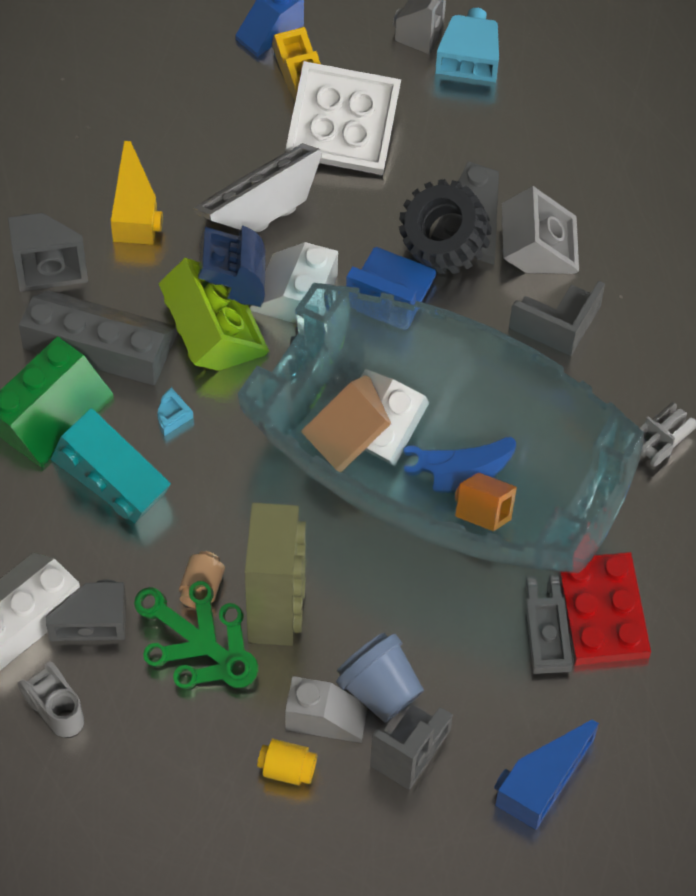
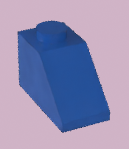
[235,0,304,57]

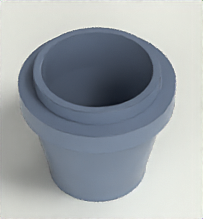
[336,632,424,723]

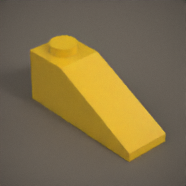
[111,141,163,245]

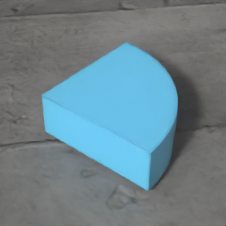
[157,387,193,436]

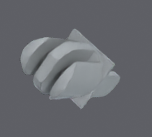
[627,401,696,467]

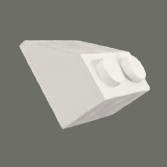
[250,242,338,326]
[361,369,429,466]

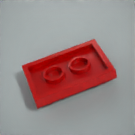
[557,552,651,665]

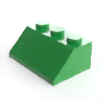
[0,336,114,468]

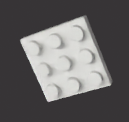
[285,61,401,175]

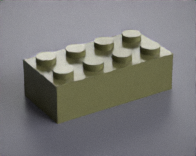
[245,503,306,646]

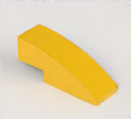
[272,27,321,102]

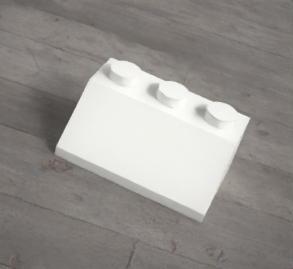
[0,553,80,670]

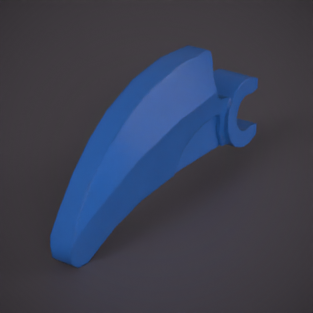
[404,437,517,493]

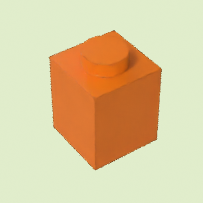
[455,472,517,531]

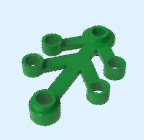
[134,581,259,689]

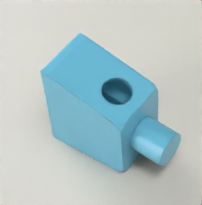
[435,8,499,82]

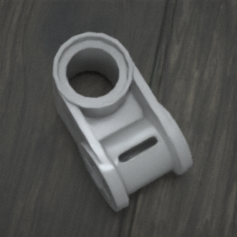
[17,661,84,737]

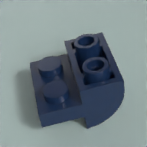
[198,225,266,308]

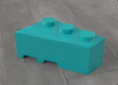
[51,408,171,523]

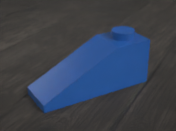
[494,719,599,830]

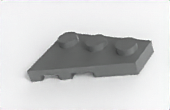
[431,161,499,265]

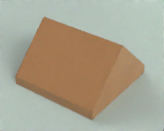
[301,375,391,473]

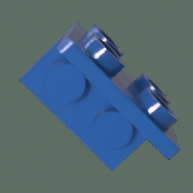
[346,247,436,325]

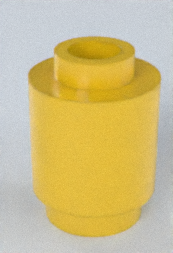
[257,738,317,786]

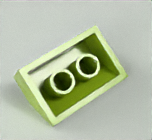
[158,258,270,371]

